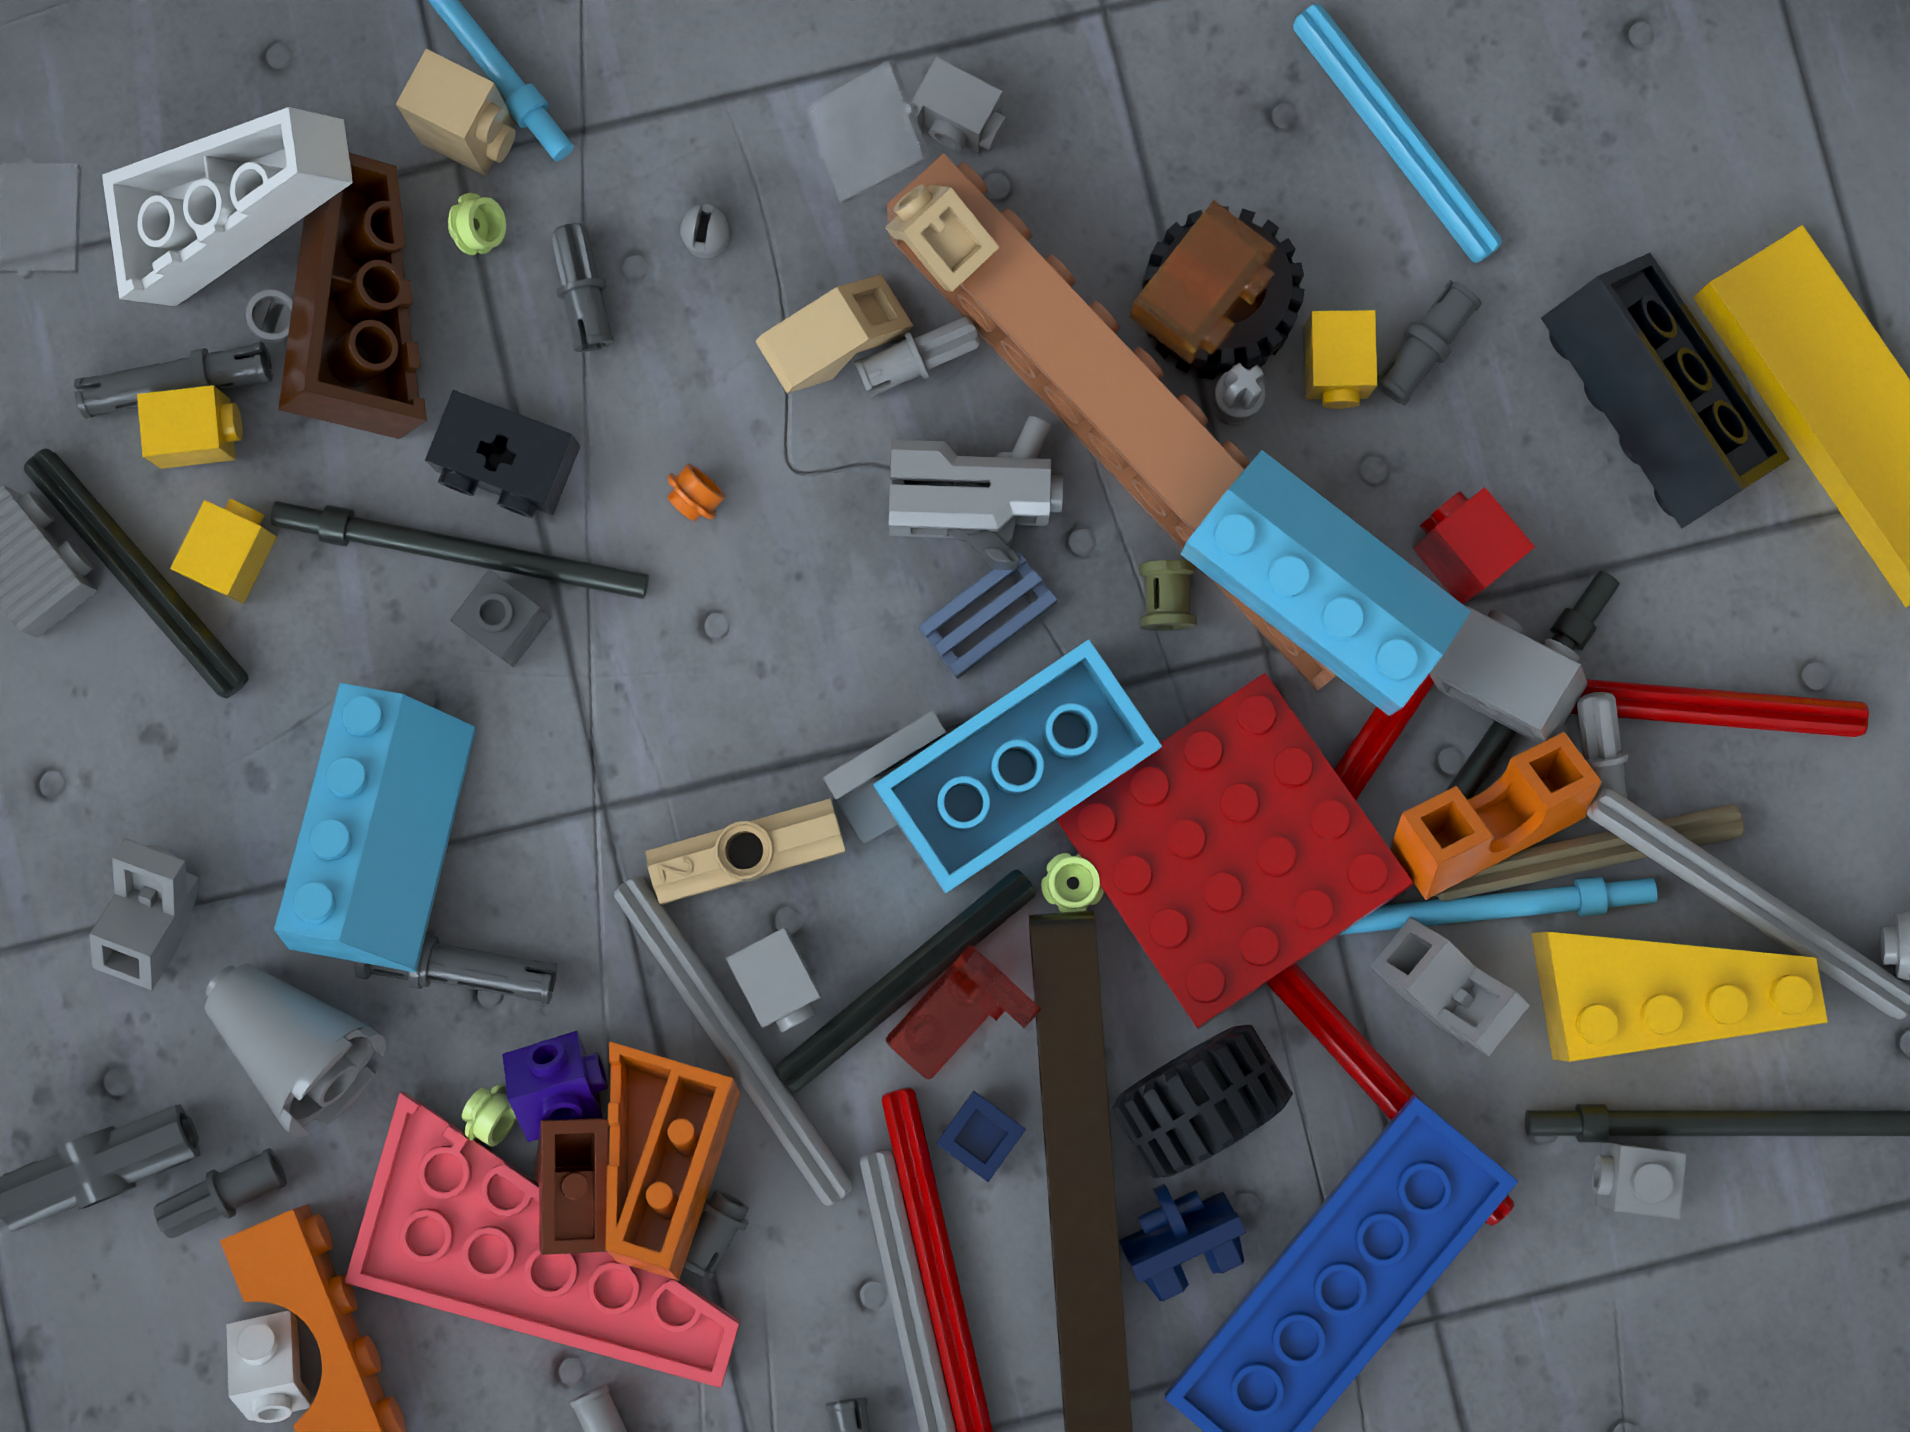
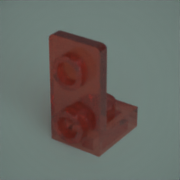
[885,945,1042,1079]

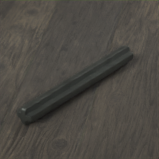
[24,448,249,698]
[774,869,1037,1093]

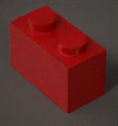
[1413,487,1535,604]

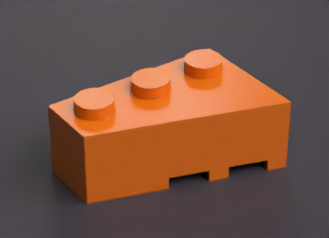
[605,1041,741,1281]

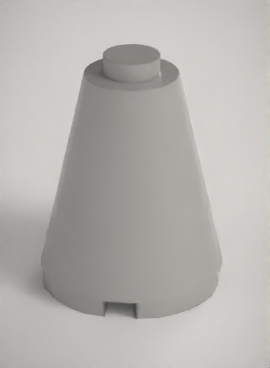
[205,964,387,1138]

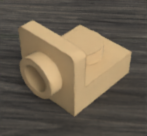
[885,185,1000,292]

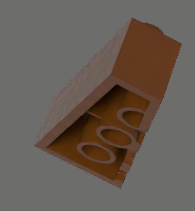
[278,152,427,439]

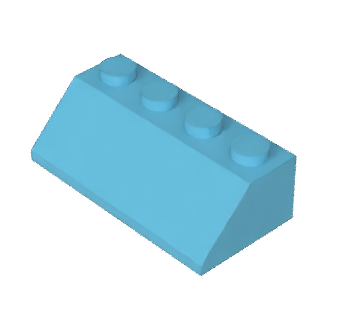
[1180,450,1471,716]
[274,683,476,973]

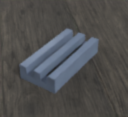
[919,550,1058,678]

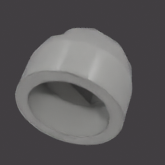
[680,204,731,258]
[246,289,293,343]

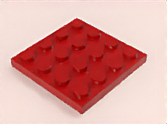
[1056,673,1413,1030]

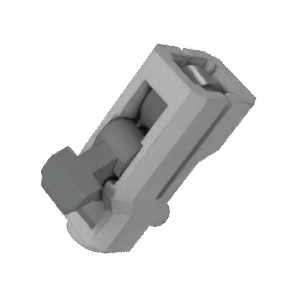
[889,416,1063,571]

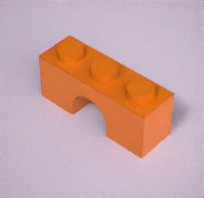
[1390,732,1602,900]

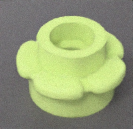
[448,193,506,255]
[1041,853,1104,913]
[462,1084,517,1147]

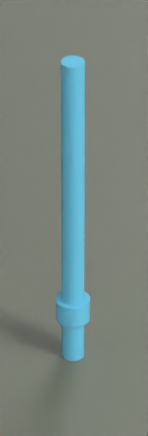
[428,0,574,162]
[1340,876,1657,935]

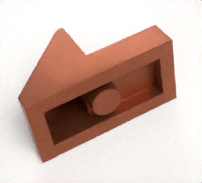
[535,1118,608,1255]

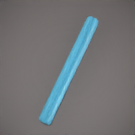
[1293,3,1502,263]

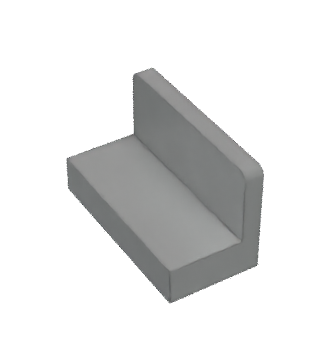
[823,710,946,843]

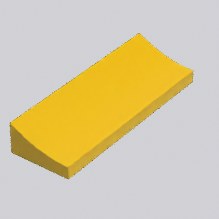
[1693,225,1910,607]

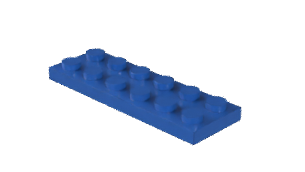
[1165,1094,1519,1432]

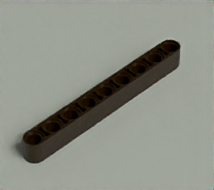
[1029,911,1132,1432]

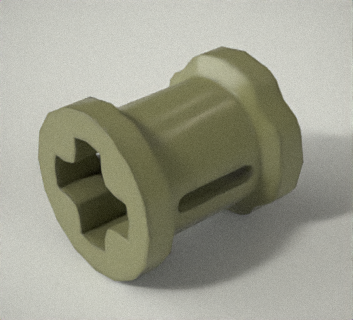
[1139,560,1197,631]

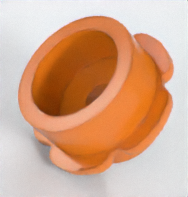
[667,463,725,521]

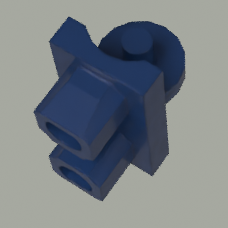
[1119,1183,1246,1301]

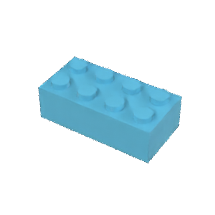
[873,639,1162,894]

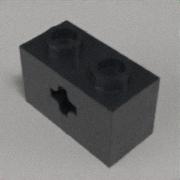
[425,390,580,518]

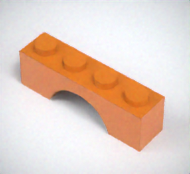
[220,1204,406,1432]

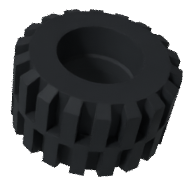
[1140,206,1305,380]
[1111,1025,1293,1178]

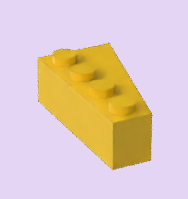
[1531,932,1828,1062]

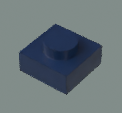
[936,1090,1026,1182]

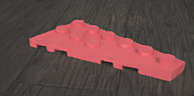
[344,1091,741,1388]

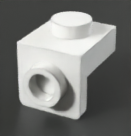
[226,1310,311,1423]

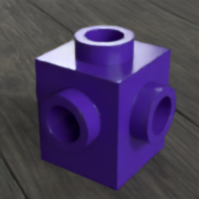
[502,1031,608,1142]

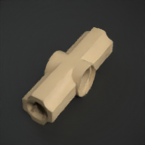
[645,798,846,905]

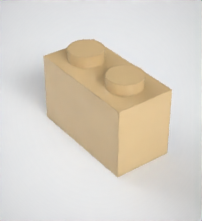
[396,49,516,176]

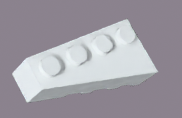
[102,107,353,306]

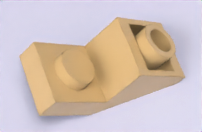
[755,274,914,394]

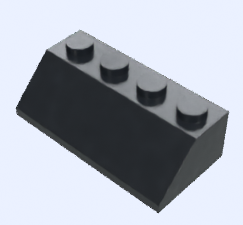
[1541,253,1790,528]

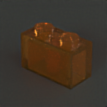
[1130,200,1276,364]

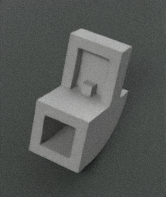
[90,838,199,990]
[1370,917,1530,1056]

